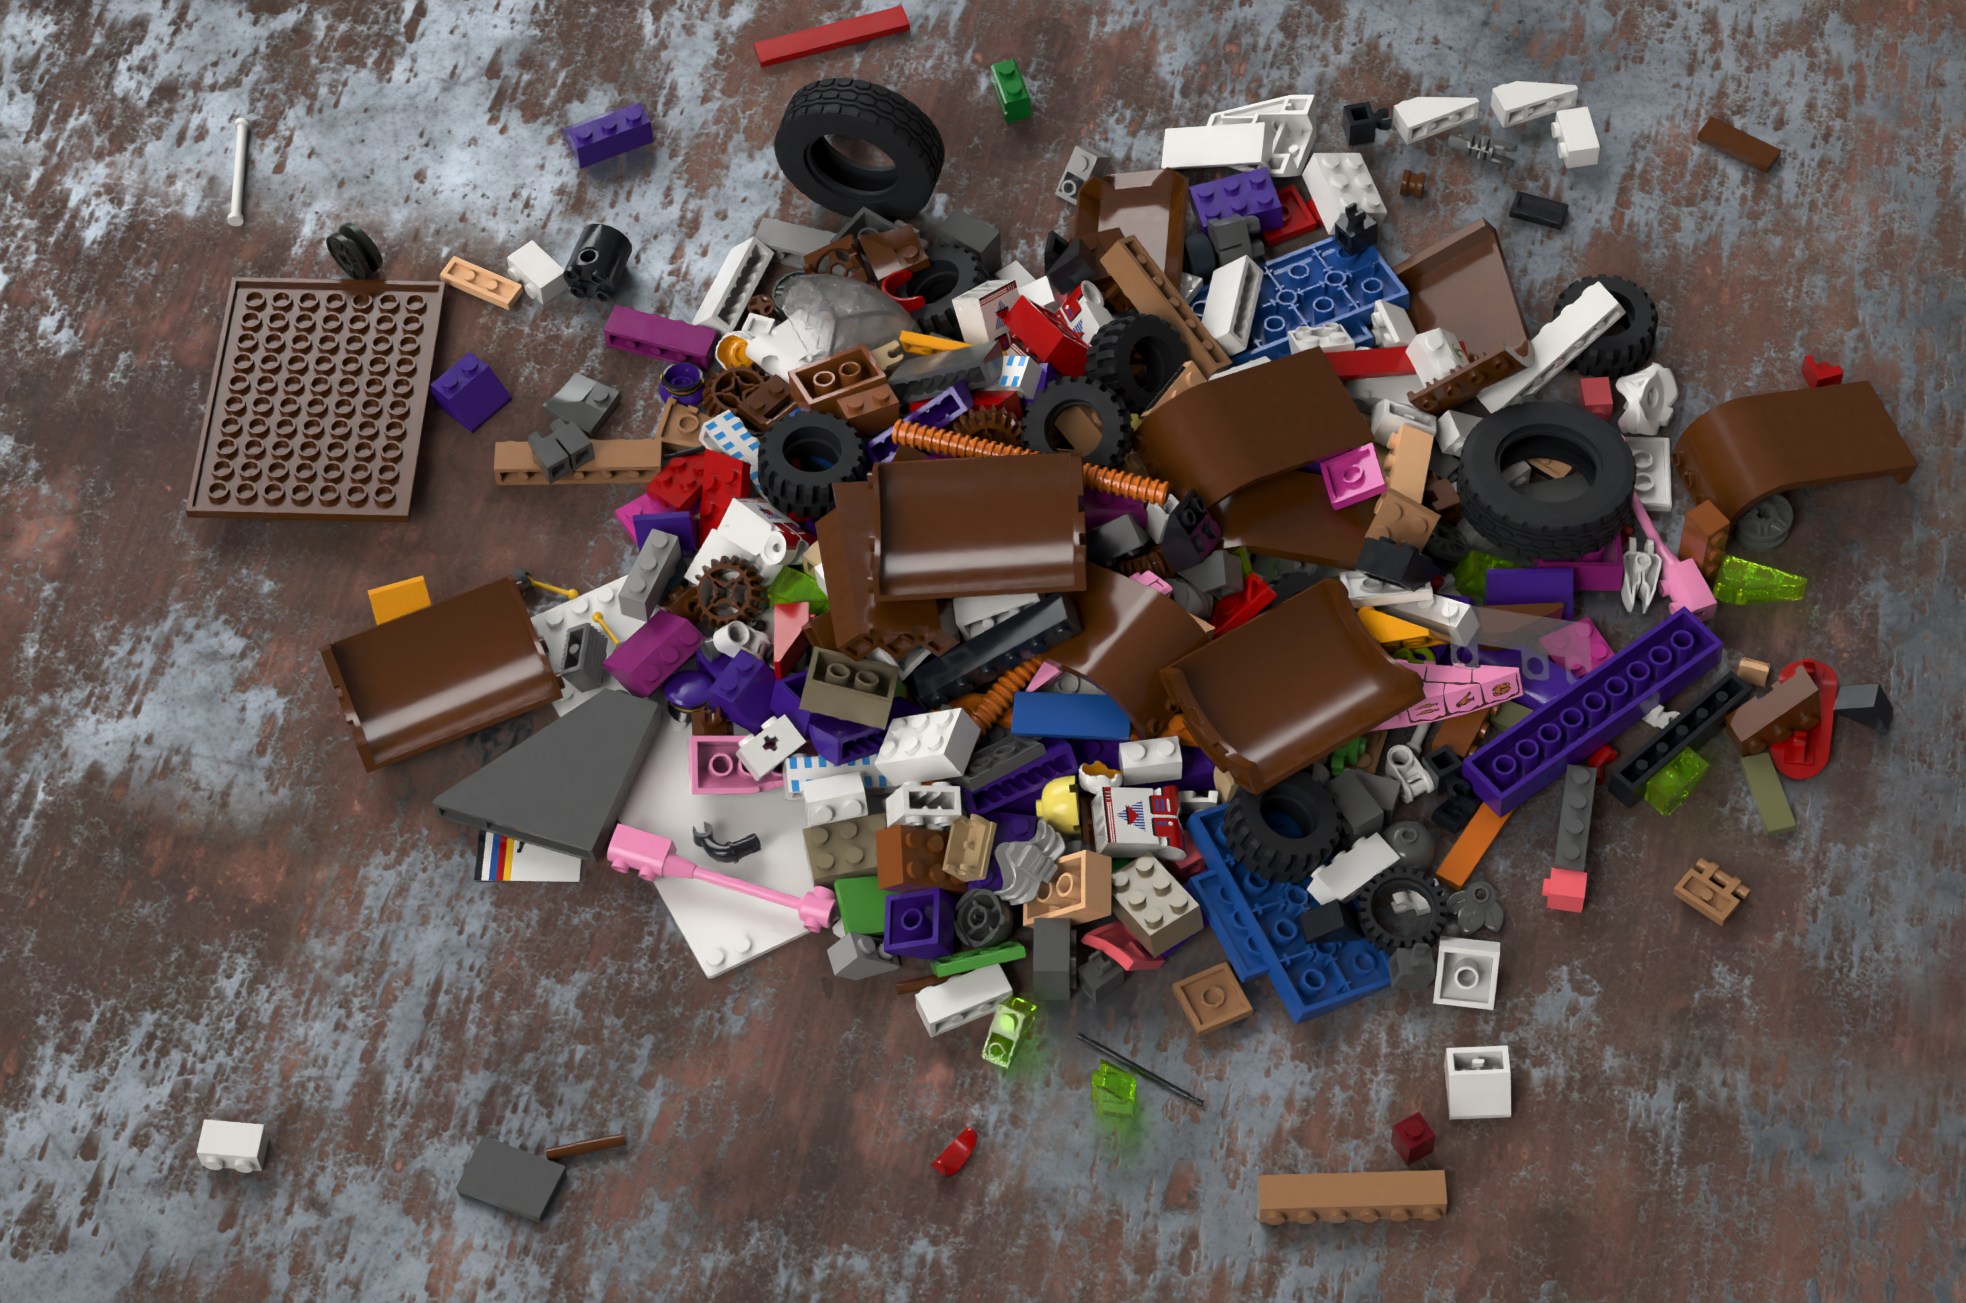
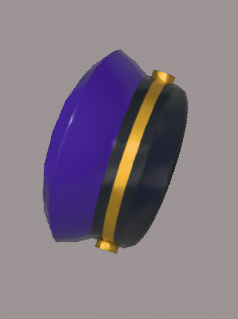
[659,361,706,407]
[663,670,713,723]

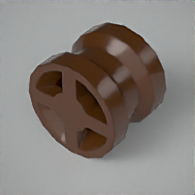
[1400,169,1426,199]
[747,295,776,320]

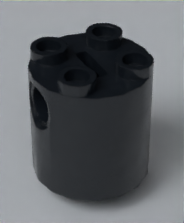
[563,224,632,302]

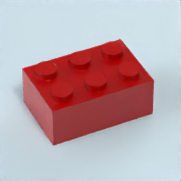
[1002,295,1090,378]

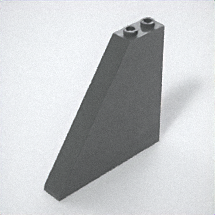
[432,688,663,863]

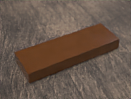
[1697,116,1781,173]

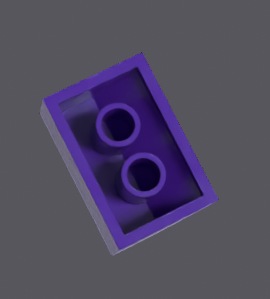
[561,102,653,169]
[1483,568,1573,630]

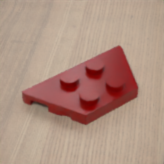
[698,449,751,550]
[646,454,705,512]
[1206,572,1277,641]

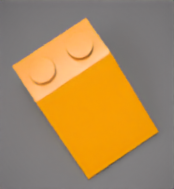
[1357,607,1453,654]

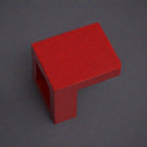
[1801,354,1844,388]

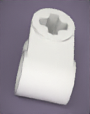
[713,621,772,662]
[1385,745,1434,804]

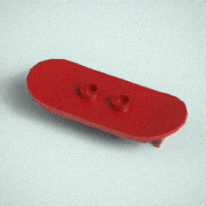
[1770,658,1837,780]

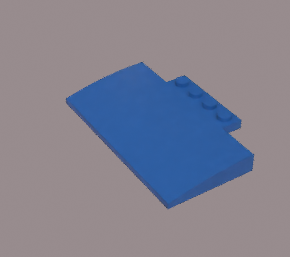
[1189,236,1410,371]
[1185,802,1391,1025]

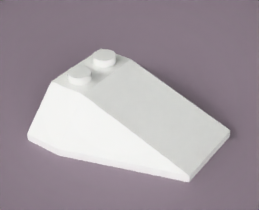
[1206,95,1316,177]

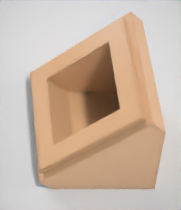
[1737,657,1770,687]

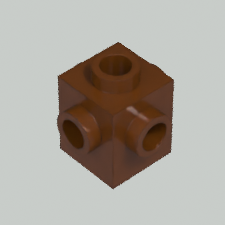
[657,585,702,626]

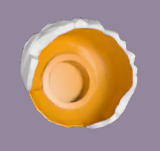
[715,331,754,370]
[1079,760,1123,795]

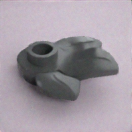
[1446,881,1504,937]

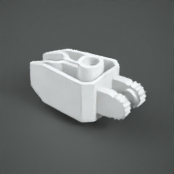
[1621,537,1662,614]

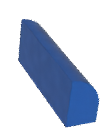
[1011,692,1132,741]

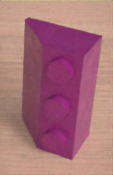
[1533,532,1624,591]
[601,609,706,698]

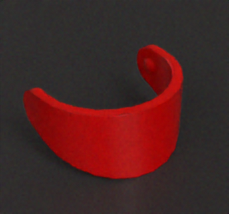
[881,269,926,312]
[930,1127,978,1178]

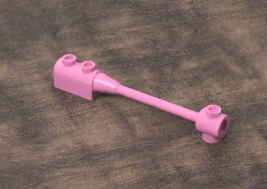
[1621,434,1717,622]
[607,823,838,933]

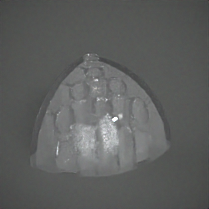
[779,274,923,362]

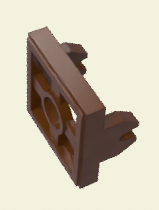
[803,234,871,306]

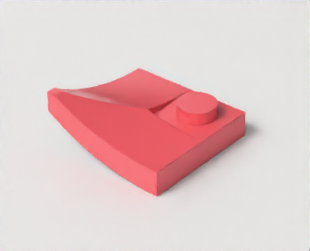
[1081,921,1165,971]

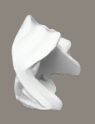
[1616,362,1679,436]

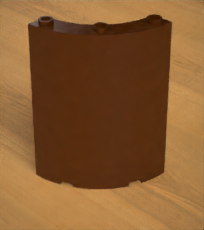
[867,451,1087,602]
[319,574,565,773]
[1158,578,1426,795]

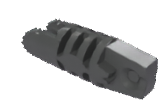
[1447,131,1517,167]

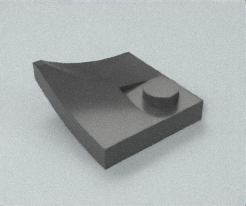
[542,372,622,439]

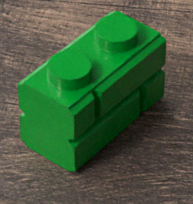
[990,59,1031,123]

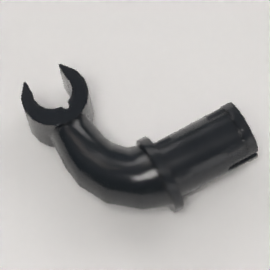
[692,822,761,864]

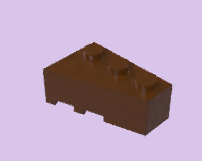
[1725,664,1821,757]

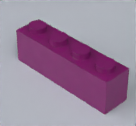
[604,305,718,372]

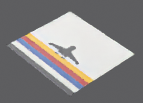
[474,830,581,882]

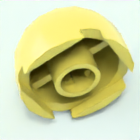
[1036,776,1081,835]

